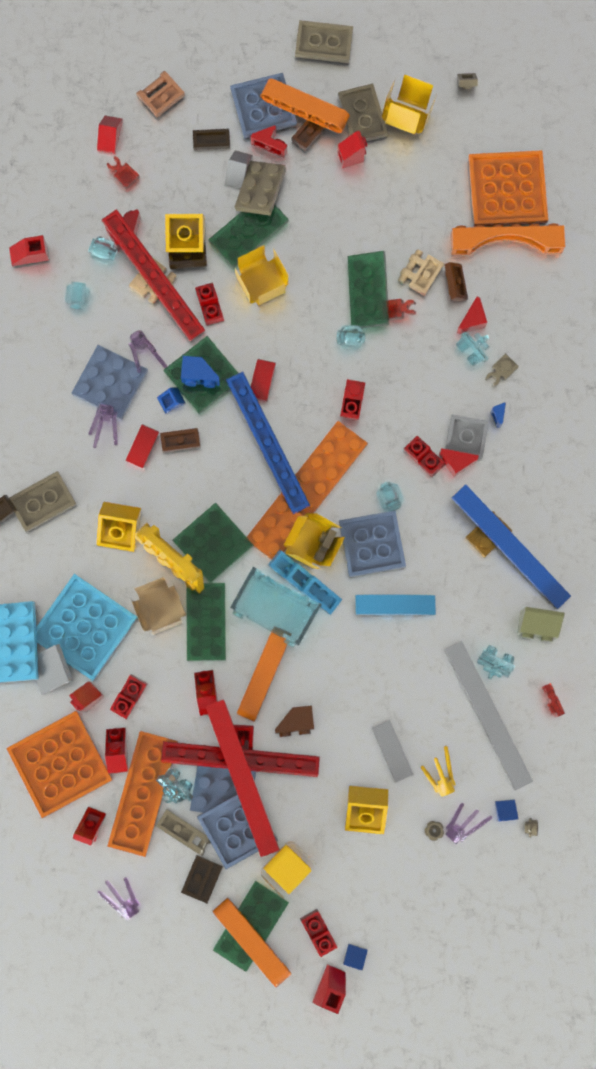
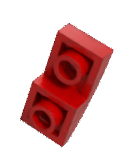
[195,282,224,326]
[251,359,276,401]
[125,424,159,468]
[404,436,445,477]
[110,674,148,719]
[300,909,338,957]

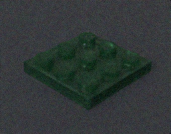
[163,336,239,414]
[172,503,254,584]

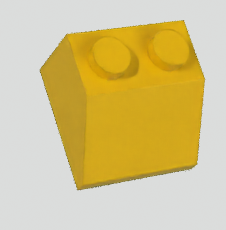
[165,214,205,252]
[97,502,141,552]
[345,786,388,834]

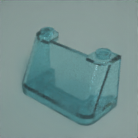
[230,567,322,648]

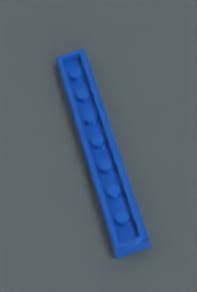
[226,372,310,514]
[451,484,571,609]

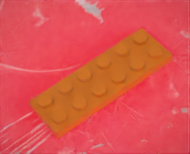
[107,731,178,857]

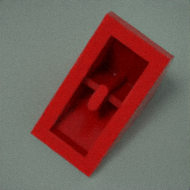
[97,115,123,154]
[457,296,487,334]
[439,448,479,477]
[234,725,254,750]

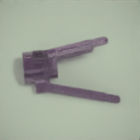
[128,330,168,373]
[88,404,118,448]
[445,803,492,844]
[97,877,139,920]

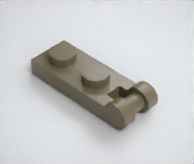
[156,809,211,856]

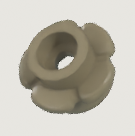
[525,818,538,838]
[425,821,444,841]

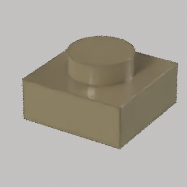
[457,73,478,89]

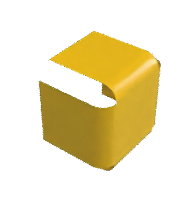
[382,74,437,135]
[235,245,288,306]
[284,513,345,569]
[261,841,316,899]

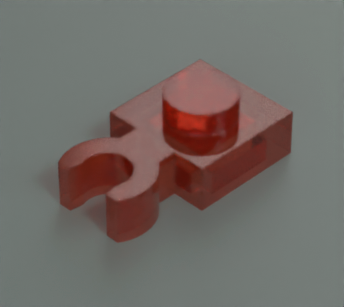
[107,156,140,190]
[384,299,416,321]
[542,683,565,718]

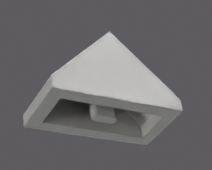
[225,150,253,189]

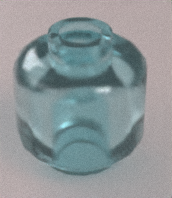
[88,236,117,264]
[64,281,90,310]
[336,325,365,350]
[376,482,404,511]

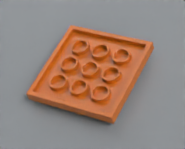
[468,150,548,226]
[6,711,113,818]

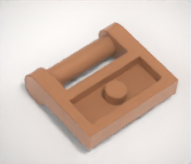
[136,71,185,118]

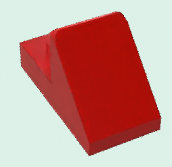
[251,125,287,158]
[73,807,106,846]

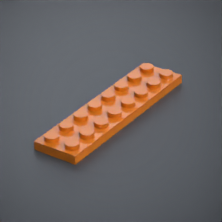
[245,421,368,560]

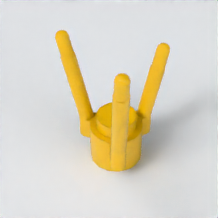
[421,746,456,797]

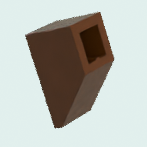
[275,705,314,737]

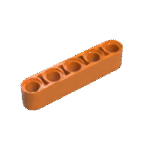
[260,79,350,133]
[237,627,292,722]
[212,897,292,988]

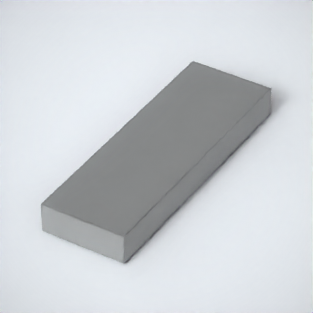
[372,720,414,783]

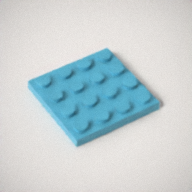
[36,574,138,681]
[0,601,39,683]

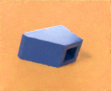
[181,356,220,388]

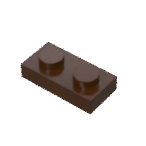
[291,120,326,152]
[444,262,468,302]
[160,428,201,453]

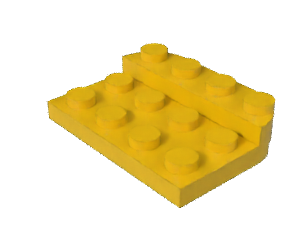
[135,523,204,593]

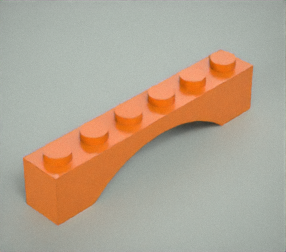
[451,223,565,256]

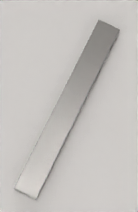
[444,641,533,790]

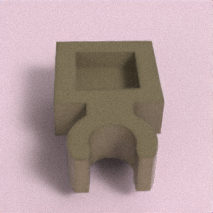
[485,353,519,388]
[313,529,337,562]

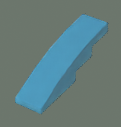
[268,550,342,615]
[355,595,436,616]

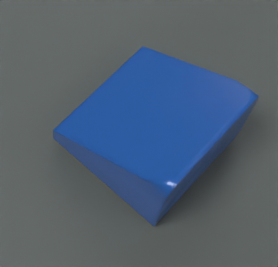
[157,387,185,414]
[490,402,506,428]
[495,799,519,821]
[343,944,368,971]

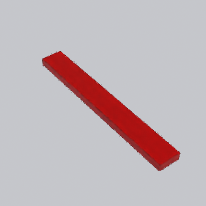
[101,209,205,342]
[205,699,280,857]
[161,741,320,777]

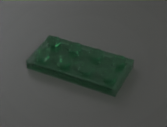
[208,205,289,268]
[347,251,389,330]
[186,583,226,661]
[213,881,289,972]

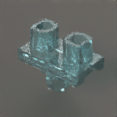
[456,331,489,366]
[477,645,515,680]
[156,768,193,804]

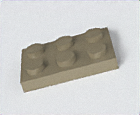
[295,20,353,63]
[338,83,388,141]
[234,161,287,216]
[9,471,77,533]

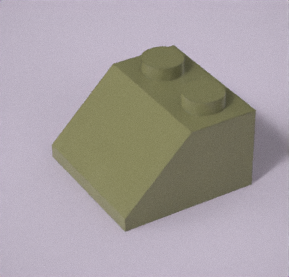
[517,607,565,642]

